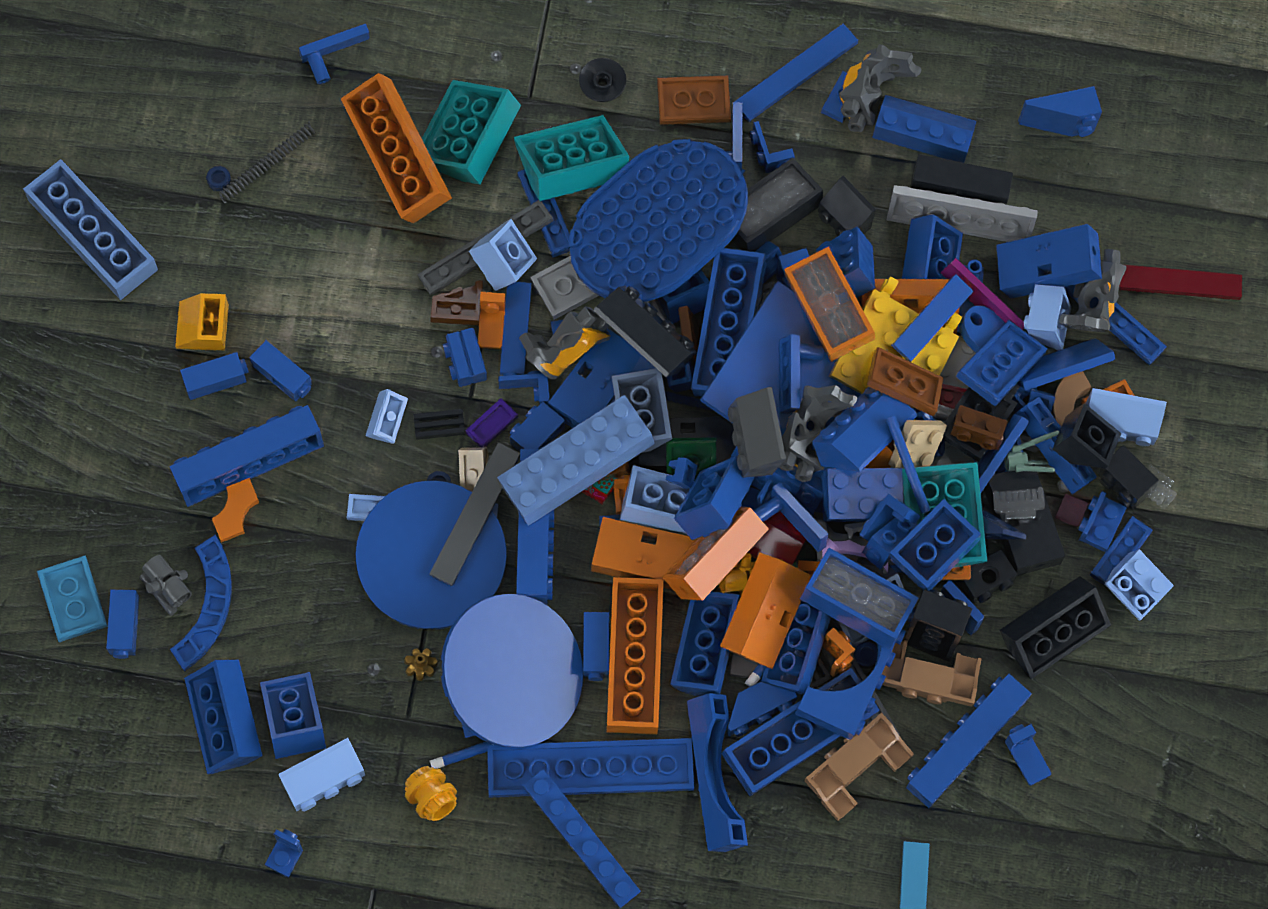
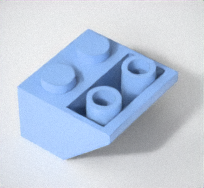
[1105,549,1174,621]

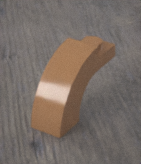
[1051,371,1091,427]

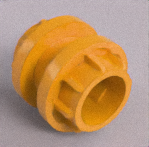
[405,766,457,821]

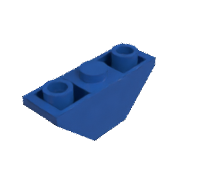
[727,682,797,737]

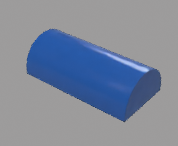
[670,592,741,696]
[761,600,831,695]

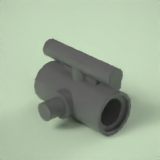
[139,555,192,616]

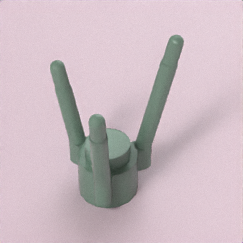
[1004,430,1060,472]

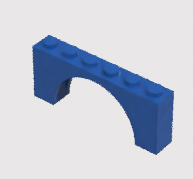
[795,584,916,740]

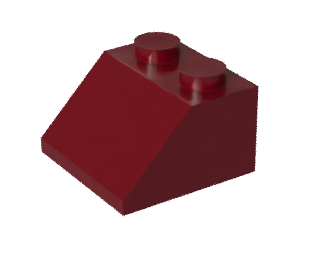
[747,511,808,566]

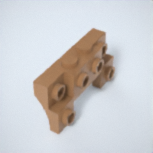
[882,640,982,707]
[805,713,914,821]

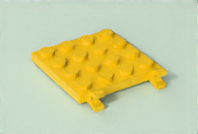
[829,276,962,420]

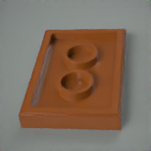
[657,75,731,125]
[867,347,943,416]

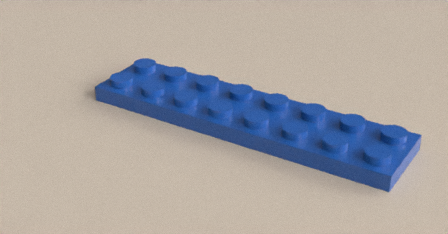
[487,738,694,798]

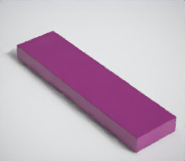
[941,258,1024,330]

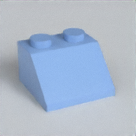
[469,219,537,291]
[1024,284,1071,351]

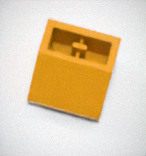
[175,293,229,351]

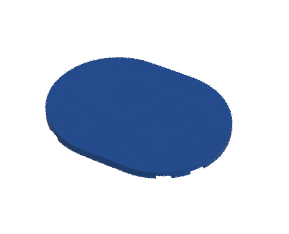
[569,139,748,302]

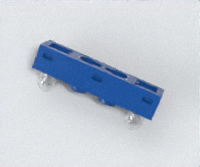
[1015,397,1097,494]

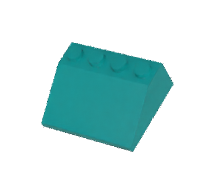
[422,80,521,185]
[514,115,629,201]
[902,462,987,568]

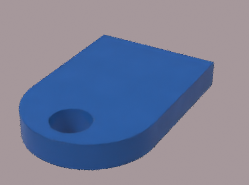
[959,306,1005,353]

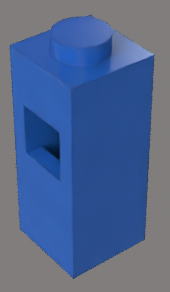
[249,340,312,402]
[180,352,249,400]
[106,590,139,659]
[583,612,609,681]

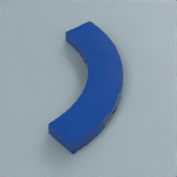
[170,535,232,672]

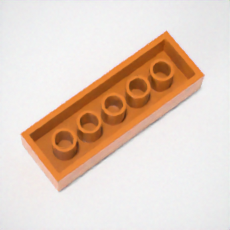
[341,73,452,224]
[607,577,664,734]

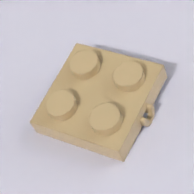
[889,420,947,469]

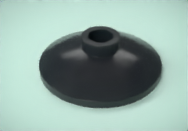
[579,58,626,102]

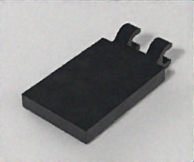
[942,384,1020,462]

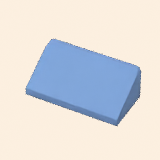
[366,389,408,444]

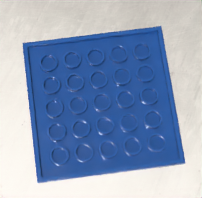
[700,281,862,480]

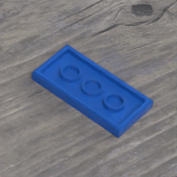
[956,320,1047,406]
[1017,338,1115,390]

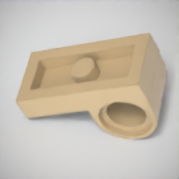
[458,448,489,492]

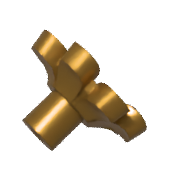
[404,648,438,681]

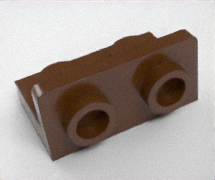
[950,405,1007,451]

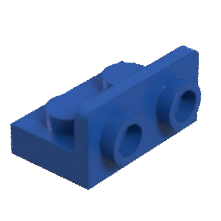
[1078,491,1126,552]

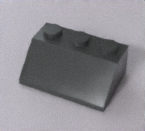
[728,387,786,478]

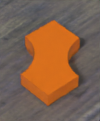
[212,478,259,543]

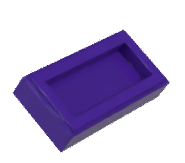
[465,398,518,448]

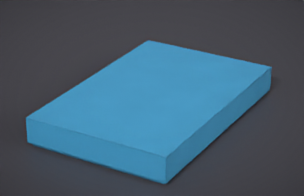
[37,555,108,642]

